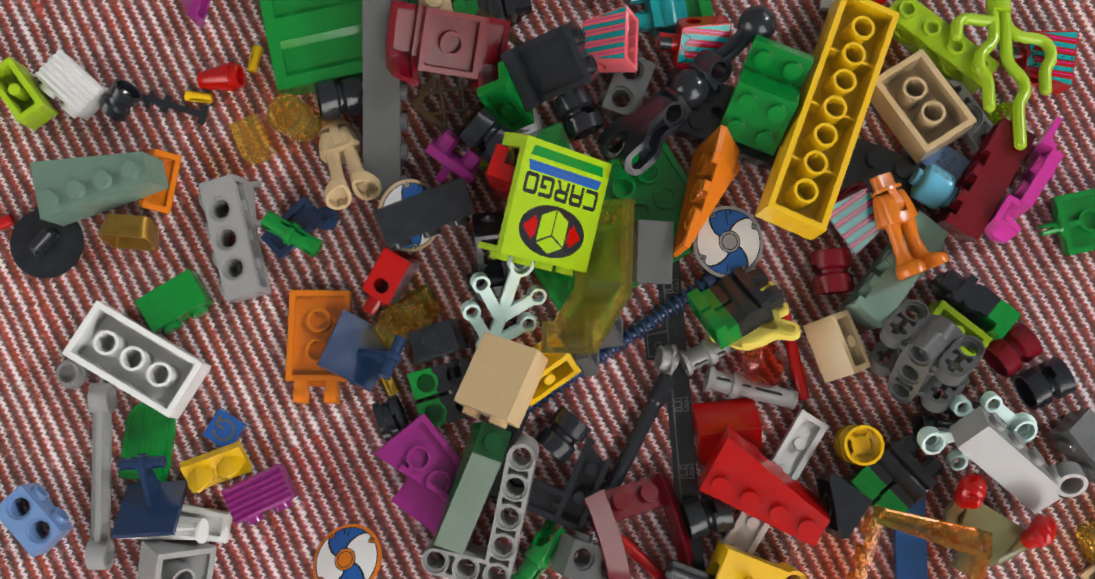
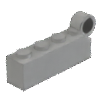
[949,406,1089,514]

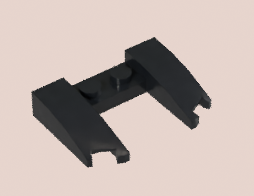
[489,411,611,532]

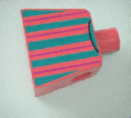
[582,5,639,73]

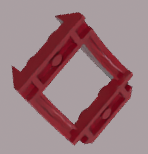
[583,472,695,579]

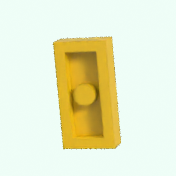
[180,441,252,493]

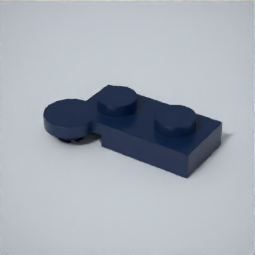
[260,196,339,260]

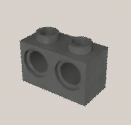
[597,57,656,120]
[551,530,629,579]

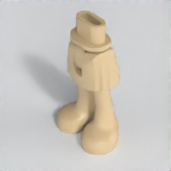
[319,114,382,210]

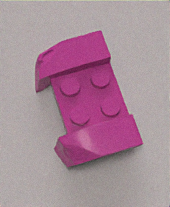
[984,116,1064,244]

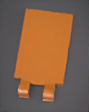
[285,290,352,404]

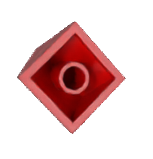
[691,397,762,465]

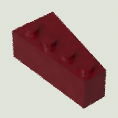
[934,117,1036,243]

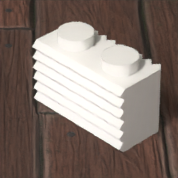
[35,50,109,121]

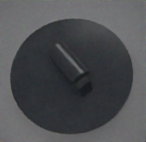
[10,209,84,278]

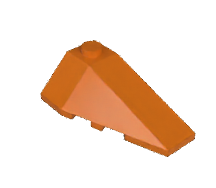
[673,125,740,257]

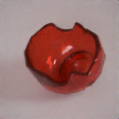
[742,342,784,388]

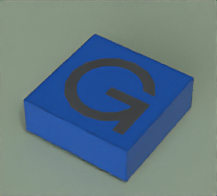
[202,409,247,447]

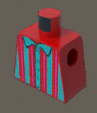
[656,15,732,70]
[1000,30,1079,94]
[362,247,423,317]

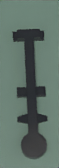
[137,88,209,125]

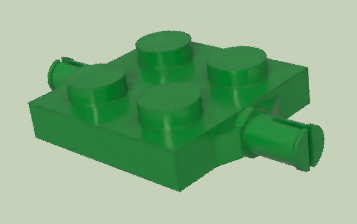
[1036,188,1095,257]

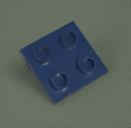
[316,309,407,392]
[111,453,188,539]

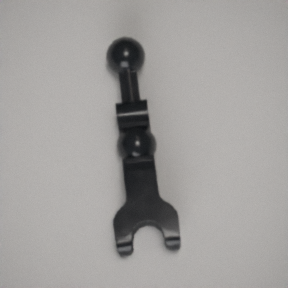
[597,5,777,176]

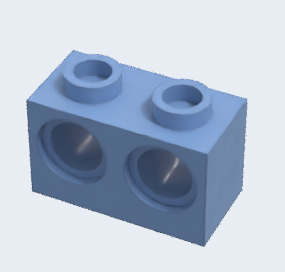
[0,483,74,557]

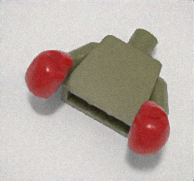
[943,472,1057,575]

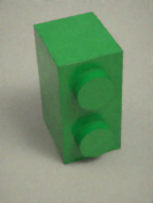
[135,269,215,335]

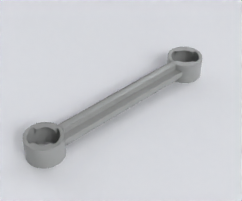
[85,383,117,570]

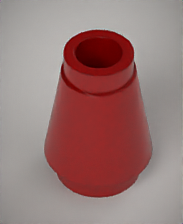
[197,62,245,92]

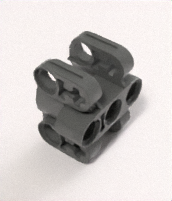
[869,299,985,413]

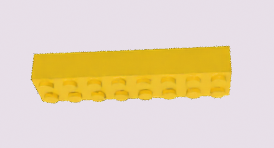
[755,0,900,240]

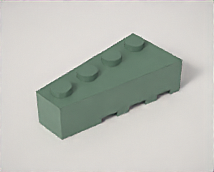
[30,151,169,226]
[839,210,949,330]

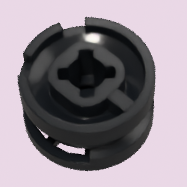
[372,394,409,442]

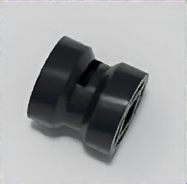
[99,79,142,122]

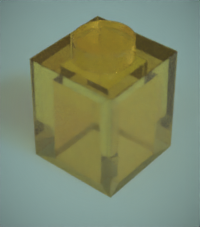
[228,113,277,164]

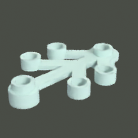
[461,255,547,349]
[917,391,1038,471]

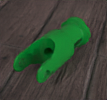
[511,520,567,579]

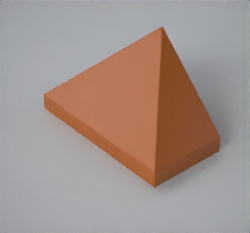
[138,148,182,214]

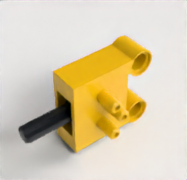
[665,541,807,579]

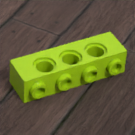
[889,0,1000,95]

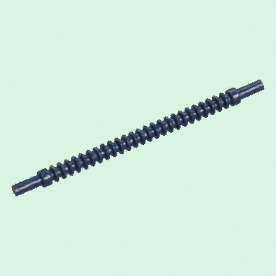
[491,272,721,425]

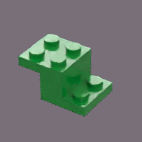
[718,34,815,156]

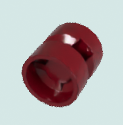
[810,248,855,295]
[983,322,1043,378]

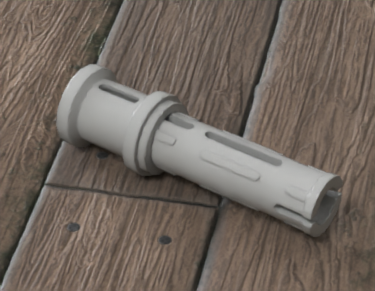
[677,339,737,376]
[703,365,798,410]

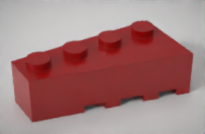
[699,424,830,547]

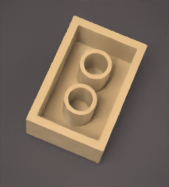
[870,49,977,164]

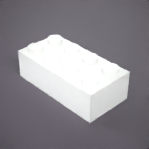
[62,300,212,419]

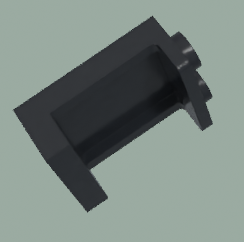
[500,20,599,111]

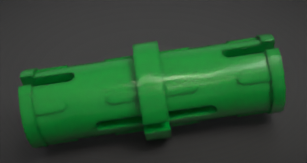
[260,210,324,258]

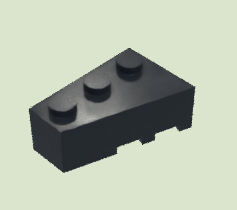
[372,177,476,250]

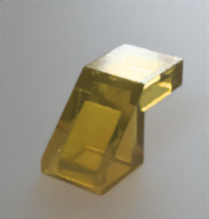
[372,285,442,351]

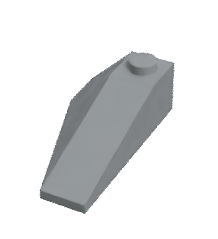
[138,539,217,579]

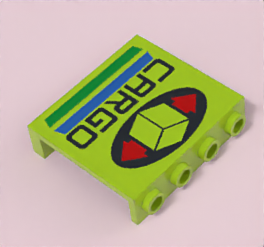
[478,132,612,276]

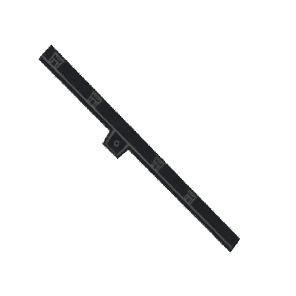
[644,260,705,571]

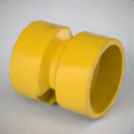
[833,424,885,466]

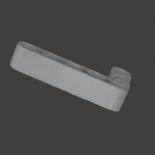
[421,435,539,579]

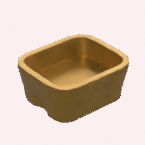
[98,214,159,251]

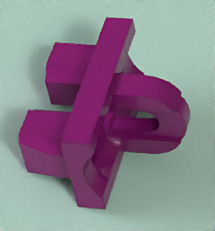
[425,129,482,184]

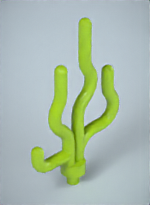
[950,0,1058,151]

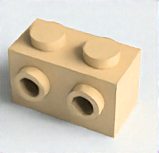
[803,309,871,383]

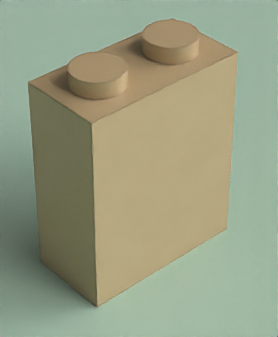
[454,331,549,429]

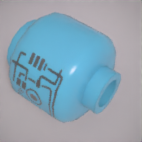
[909,164,958,209]

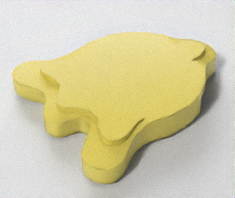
[708,281,801,350]

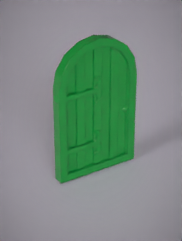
[118,402,176,482]

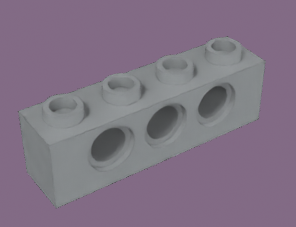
[198,174,272,303]

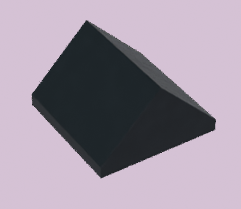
[814,470,873,539]

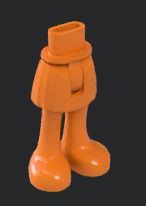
[869,172,950,281]

